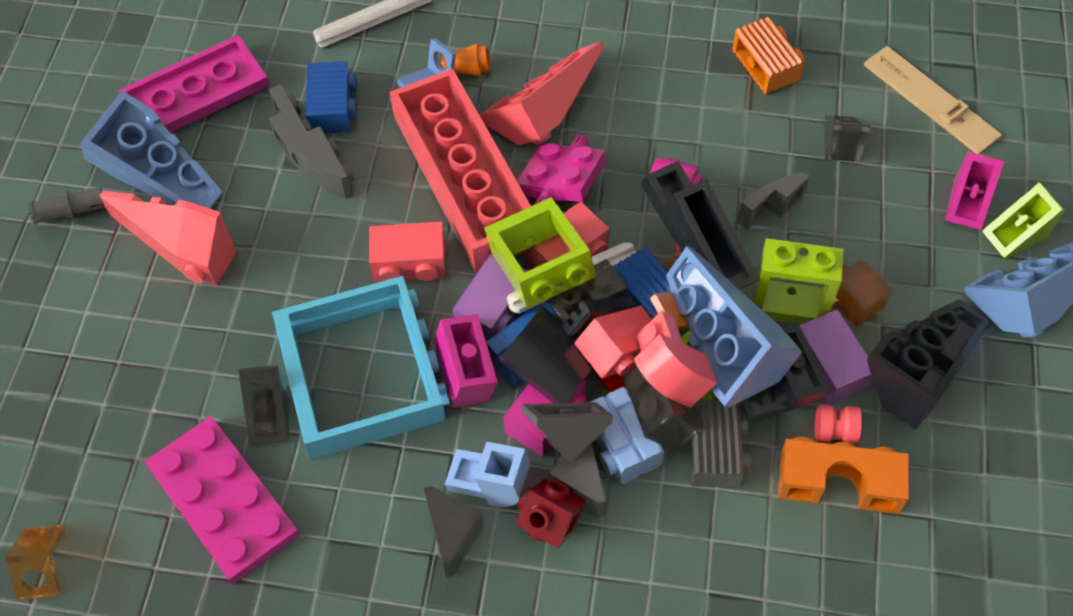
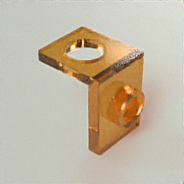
[5,524,65,600]

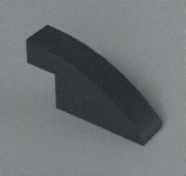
[641,161,759,290]

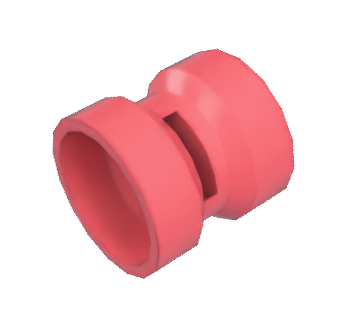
[814,404,862,446]

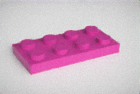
[118,34,270,133]
[144,416,300,585]

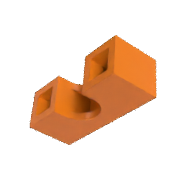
[778,437,909,514]

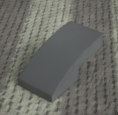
[737,172,810,230]

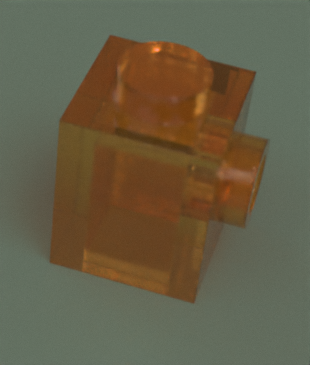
[834,259,892,327]

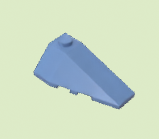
[80,90,222,209]
[964,242,1073,337]
[666,246,802,408]

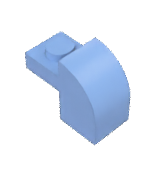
[444,442,531,507]

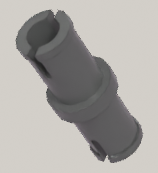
[28,186,106,224]

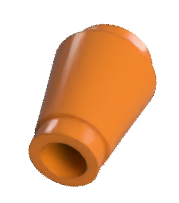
[441,43,491,76]

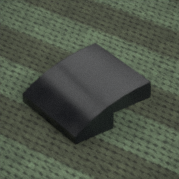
[499,306,593,403]
[742,324,832,422]

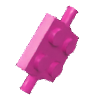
[517,134,606,205]

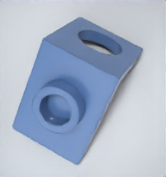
[397,38,456,87]

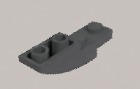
[269,84,354,199]

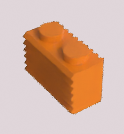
[732,16,805,94]

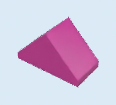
[945,151,1004,230]

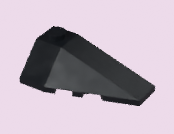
[867,299,991,430]

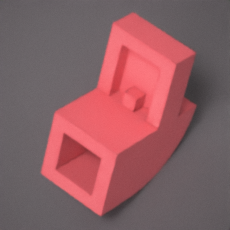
[634,311,717,408]

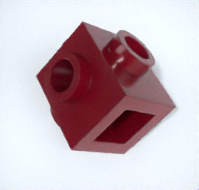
[515,478,587,548]

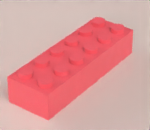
[390,68,531,273]

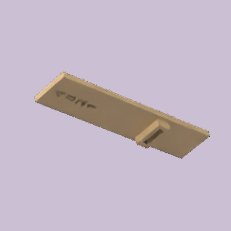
[864,46,1002,154]

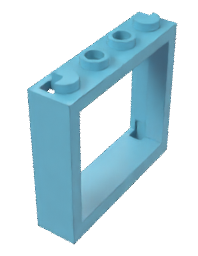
[272,276,450,460]

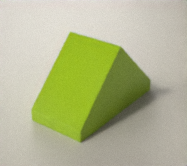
[982,183,1065,259]

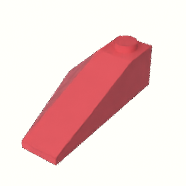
[480,41,604,145]
[100,190,237,286]

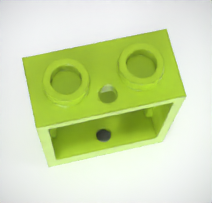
[484,197,596,309]
[752,238,844,324]

